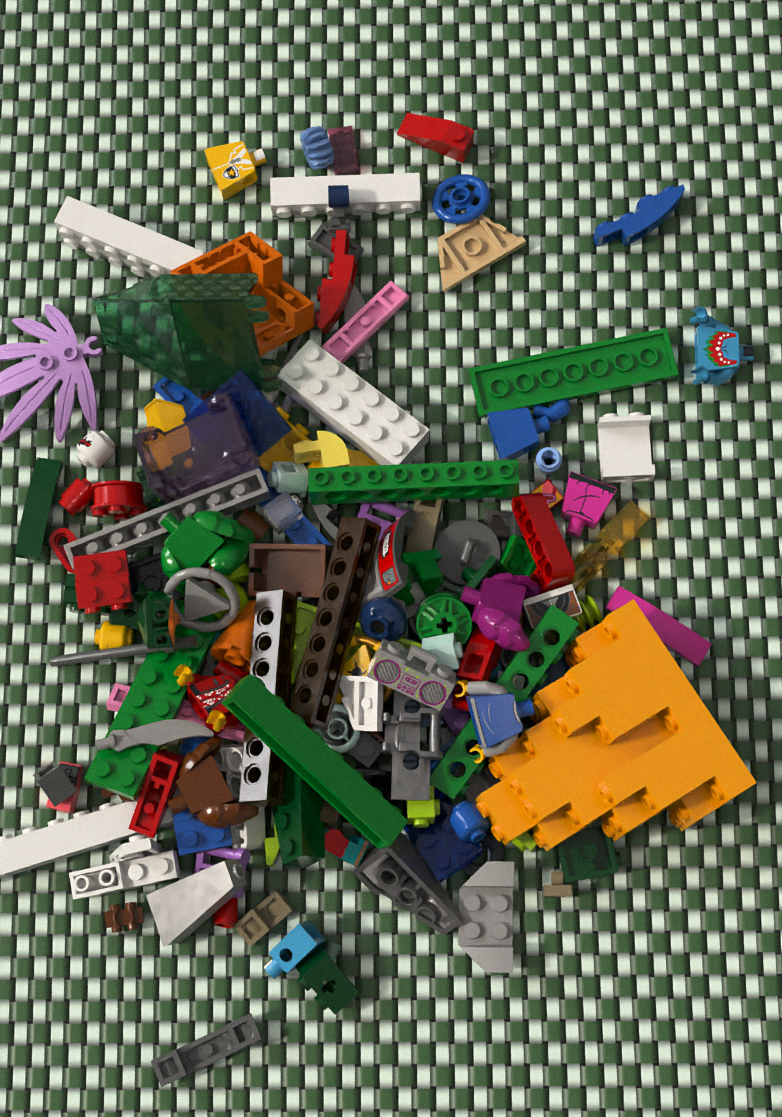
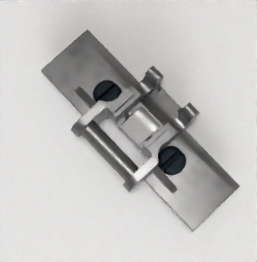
[382,690,444,801]

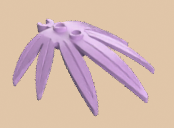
[0,304,103,443]

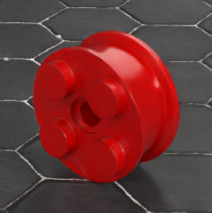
[90,480,148,521]

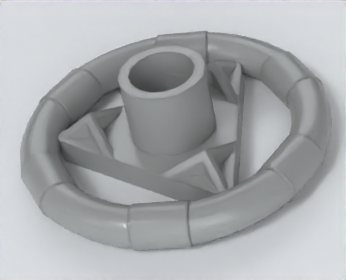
[164,567,240,632]

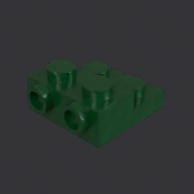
[557,820,622,884]

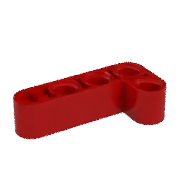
[511,492,575,595]

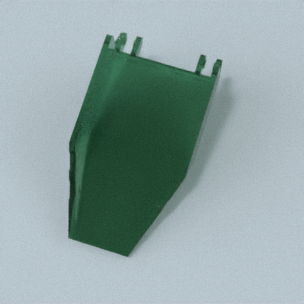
[93,273,283,393]

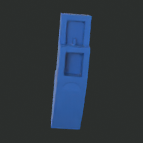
[593,184,685,247]

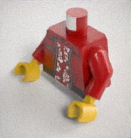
[174,664,242,737]

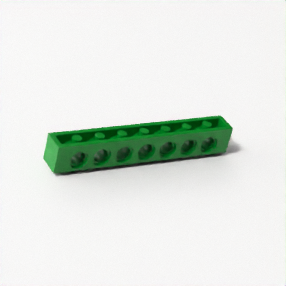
[308,460,519,505]
[430,605,579,800]

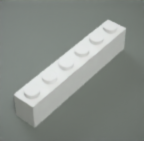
[270,173,421,218]

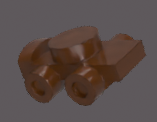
[104,902,144,933]

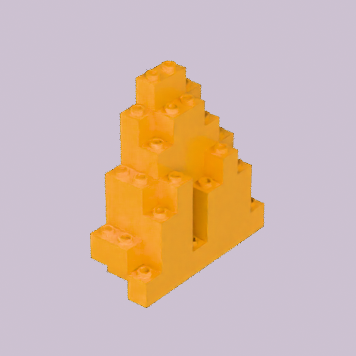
[476,599,757,852]

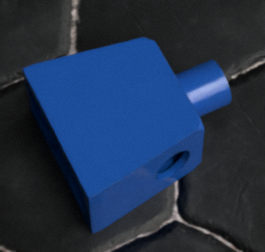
[487,408,550,460]

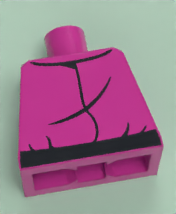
[561,471,617,538]

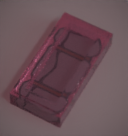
[328,126,360,176]

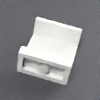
[597,412,655,484]

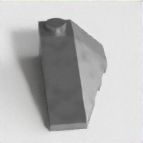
[352,832,464,935]

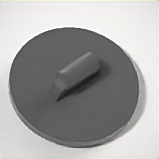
[435,520,500,585]

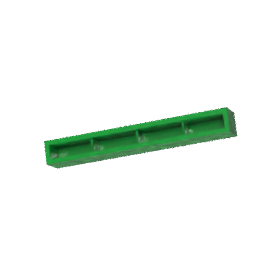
[221,674,408,849]

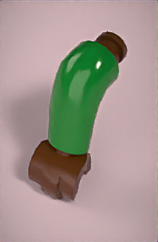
[205,508,271,586]

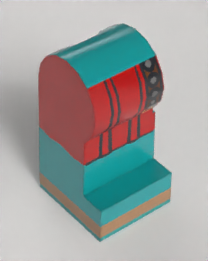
[324,825,369,867]

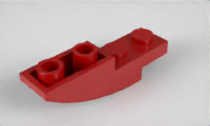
[315,230,358,334]
[451,625,502,711]

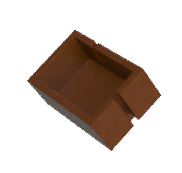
[248,543,334,598]

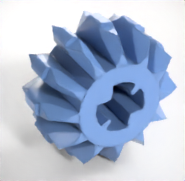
[300,126,334,170]

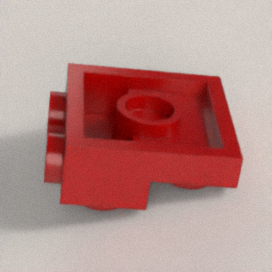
[73,550,133,614]

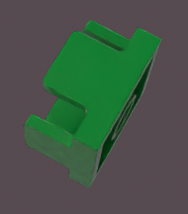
[393,549,444,606]

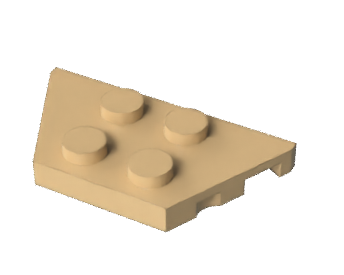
[437,215,526,293]

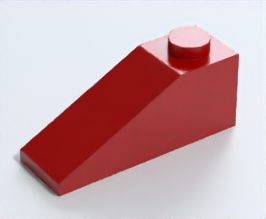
[397,113,474,164]
[128,749,184,838]

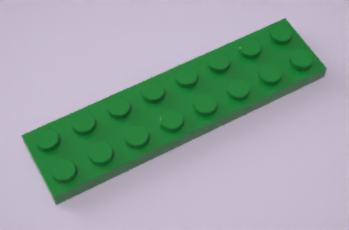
[468,328,679,419]
[84,599,220,801]

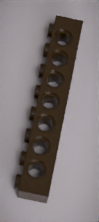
[289,517,382,730]
[239,589,298,807]

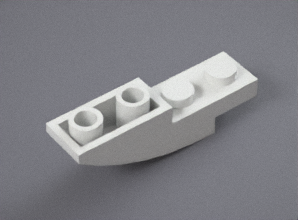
[69,850,181,900]

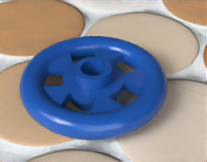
[432,174,490,224]

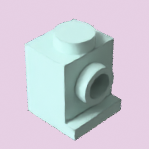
[267,461,308,497]

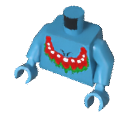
[690,306,754,386]

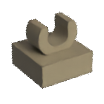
[543,872,572,898]

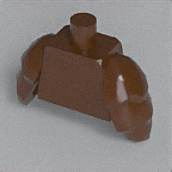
[167,736,259,829]

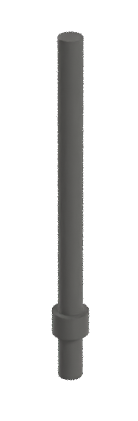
[49,636,197,667]

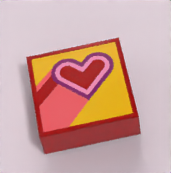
[530,479,564,511]

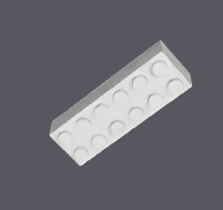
[54,196,204,287]
[277,339,430,465]

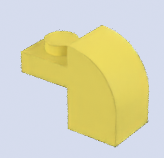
[293,431,350,468]

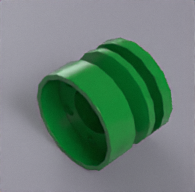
[415,591,472,645]

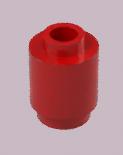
[58,478,94,516]

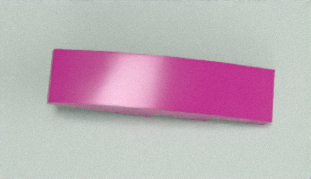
[605,586,712,666]

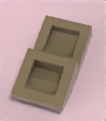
[234,889,295,947]

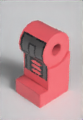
[46,761,83,814]

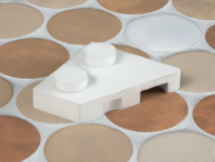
[340,675,383,731]

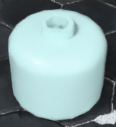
[310,703,361,754]

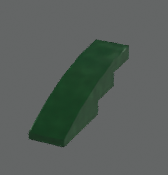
[15,457,63,561]

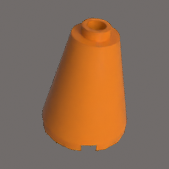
[210,599,256,674]

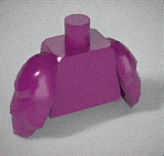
[460,573,541,652]

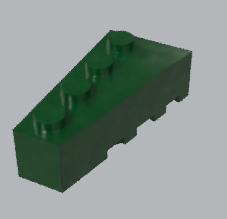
[271,763,325,867]

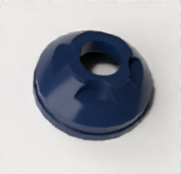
[359,597,408,642]

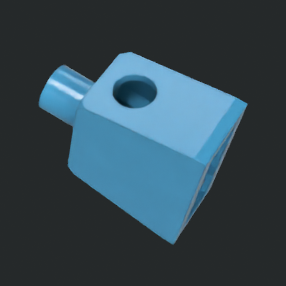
[264,920,326,979]

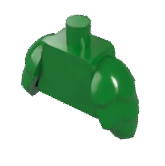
[160,510,249,597]

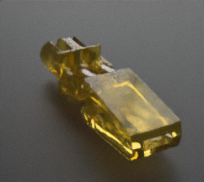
[568,500,650,594]

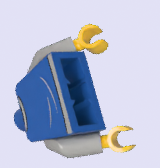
[454,680,535,763]

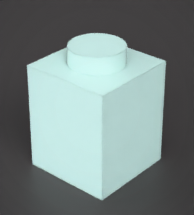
[421,633,464,670]

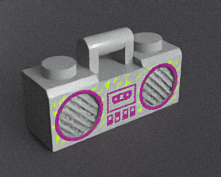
[367,639,456,711]

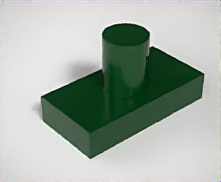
[458,555,509,610]

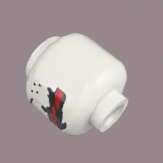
[77,430,115,468]

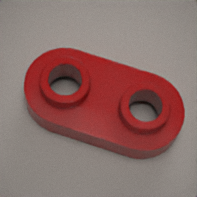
[49,528,77,574]

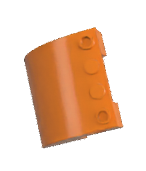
[170,231,314,369]

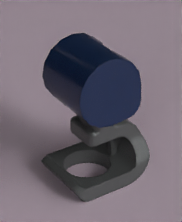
[328,185,351,233]

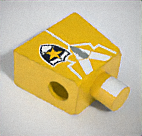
[204,141,267,200]

